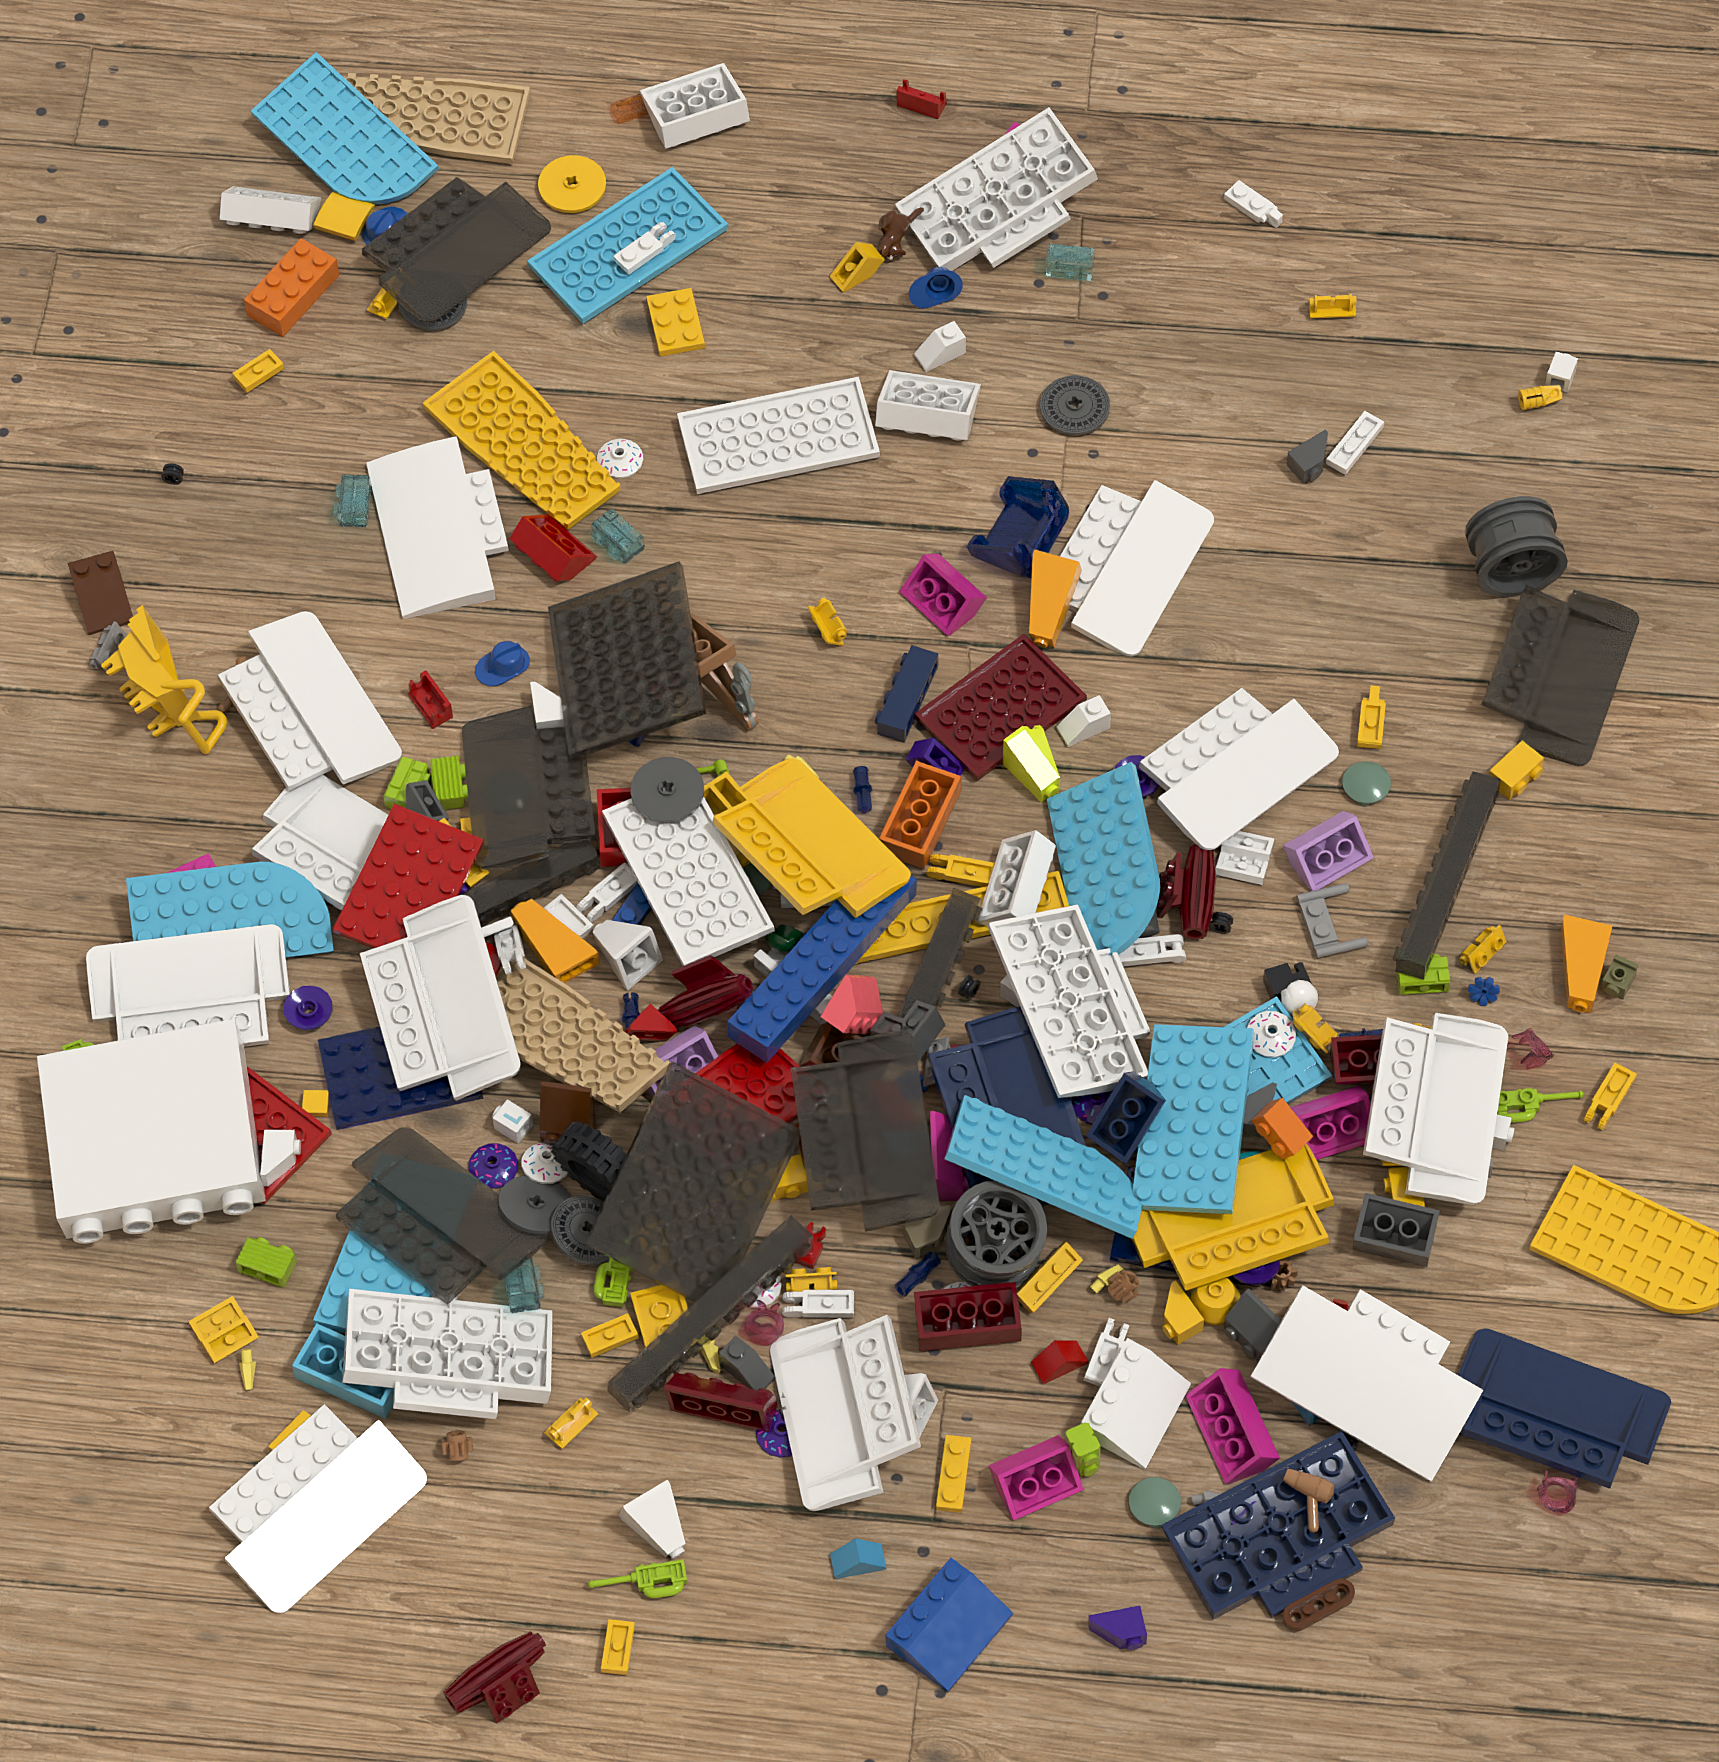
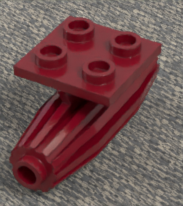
[1156,844,1216,940]
[658,955,753,1028]
[443,1631,546,1723]

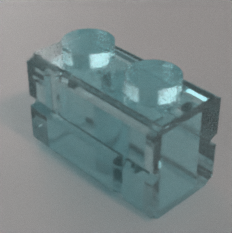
[1046,243,1095,281]
[334,474,371,527]
[591,508,645,564]
[502,1256,544,1313]

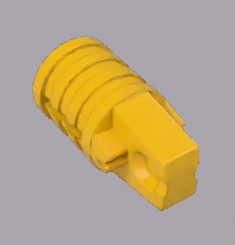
[1518,385,1562,410]

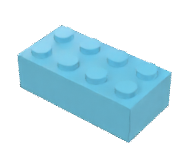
[292,1323,394,1419]

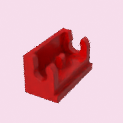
[896,79,947,119]
[408,670,453,729]

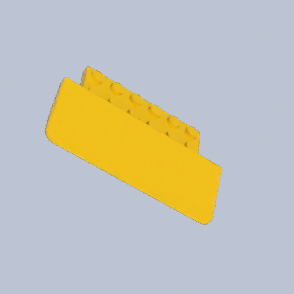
[713,758,911,918]
[1132,1144,1334,1291]

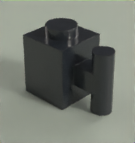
[1263,962,1312,1002]

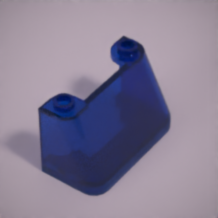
[966,476,1069,578]

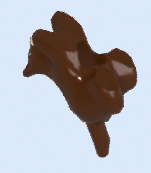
[877,207,924,260]

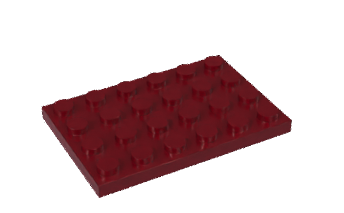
[914,634,1087,781]

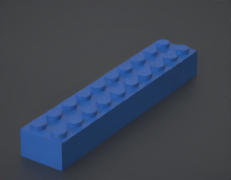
[727,876,917,1063]

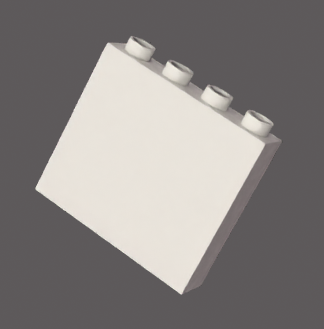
[37,1019,266,1244]

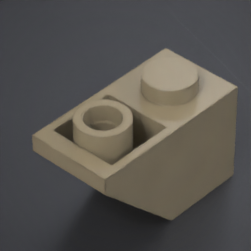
[903,1205,951,1259]

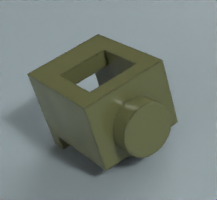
[1601,955,1638,999]

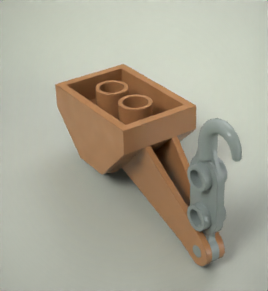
[654,613,759,730]

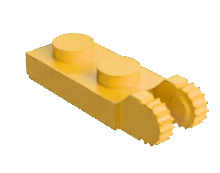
[926,854,995,887]
[1584,1063,1637,1130]

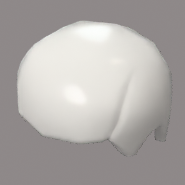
[1281,980,1318,1016]

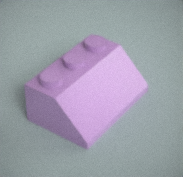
[1283,811,1374,891]
[647,1025,718,1101]

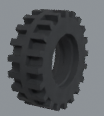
[551,1121,647,1210]

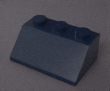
[1086,1071,1166,1164]

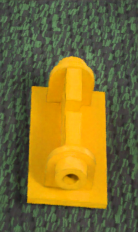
[367,272,405,319]
[1308,294,1356,318]
[807,598,847,646]
[1459,925,1506,974]
[1292,1003,1338,1054]
[785,1267,838,1292]
[544,1397,599,1449]

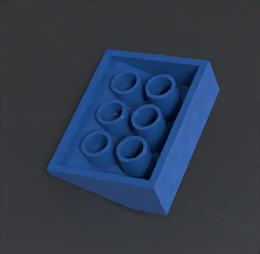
[885,1558,1013,1692]

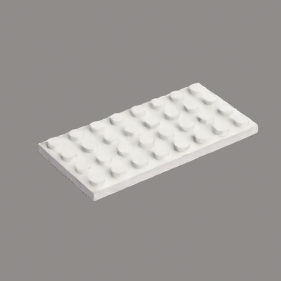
[677,377,880,494]
[602,787,774,966]

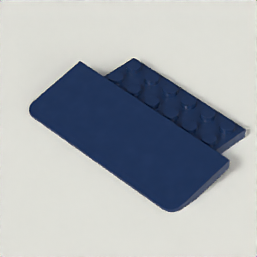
[927,1006,1086,1207]
[1458,1328,1671,1489]

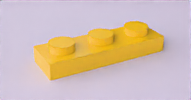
[1017,1242,1083,1313]
[936,1435,971,1513]

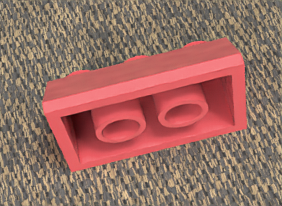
[820,974,883,1034]

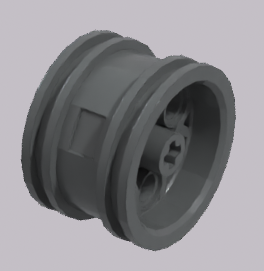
[1465,496,1568,597]
[945,1180,1047,1286]

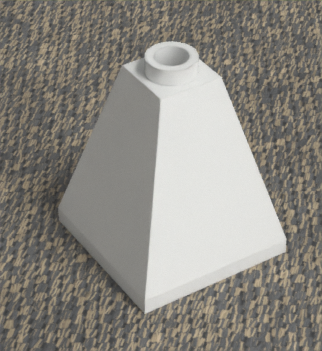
[592,920,663,991]
[904,1373,938,1438]
[619,1480,685,1559]

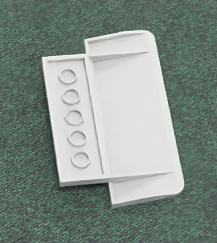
[1060,480,1214,656]
[218,611,402,791]
[1139,688,1339,850]
[252,775,388,910]
[360,895,521,1101]
[86,924,290,1047]
[1363,1013,1508,1205]
[770,1315,921,1511]
[209,1404,427,1614]

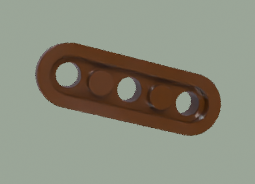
[1283,1579,1355,1631]

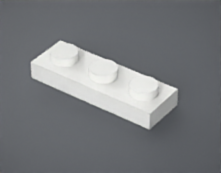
[1326,411,1384,475]

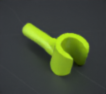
[696,759,730,777]

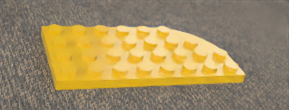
[1529,1165,1719,1314]

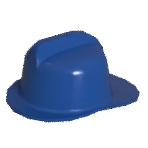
[362,207,409,249]
[909,267,963,308]
[475,641,530,686]

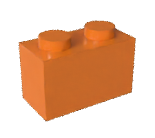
[1251,1098,1313,1159]

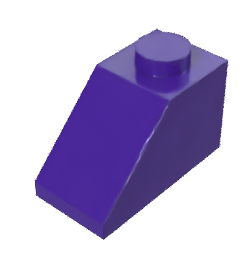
[905,738,964,776]
[1088,1606,1147,1650]

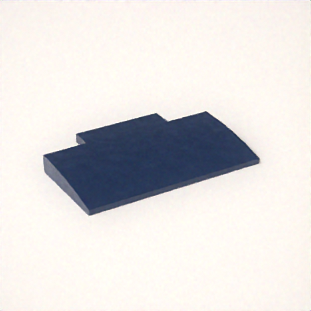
[1161,1431,1395,1620]

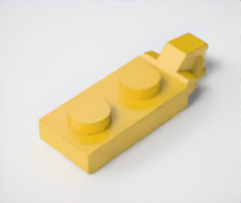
[1357,685,1386,749]

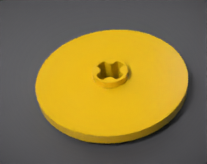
[538,155,606,213]

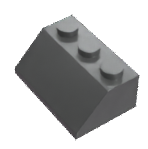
[1353,1193,1440,1267]
[1224,1288,1281,1362]

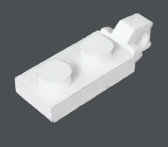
[1224,180,1283,228]

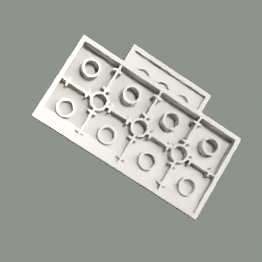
[895,107,1098,271]
[366,436,509,619]
[987,905,1150,1098]
[1250,1286,1483,1482]
[342,1289,552,1419]

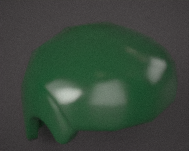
[765,924,805,955]

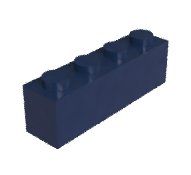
[875,645,939,743]

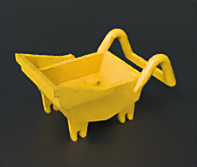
[101,605,227,755]

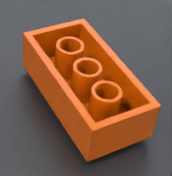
[244,238,339,337]
[879,761,961,869]

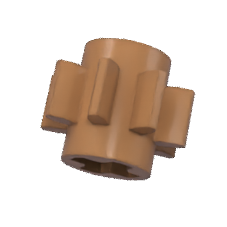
[1271,1259,1298,1291]
[1108,1270,1139,1302]
[441,1430,473,1461]

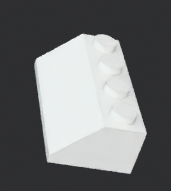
[220,186,321,234]
[977,830,1056,926]

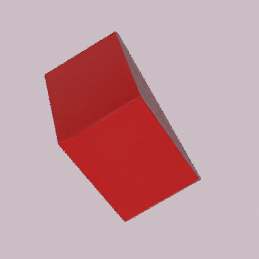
[624,1003,677,1041]
[1031,1340,1089,1385]

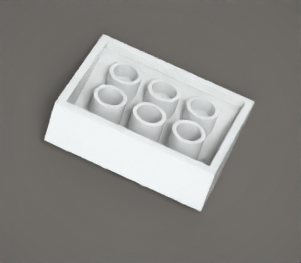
[640,63,750,148]
[875,370,981,441]
[1081,1338,1191,1470]

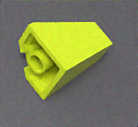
[1003,725,1060,803]

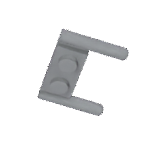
[1296,883,1368,958]

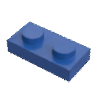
[612,883,652,925]

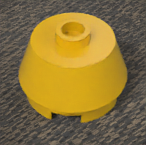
[1190,1278,1240,1325]

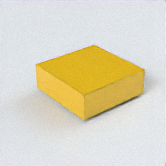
[302,1090,329,1117]

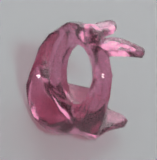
[1512,1028,1554,1069]
[744,1300,784,1346]
[1537,1471,1579,1514]

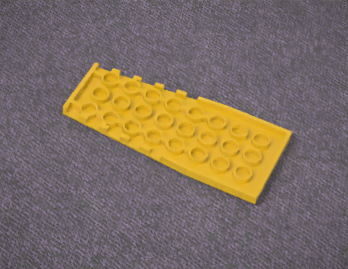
[423,351,621,529]

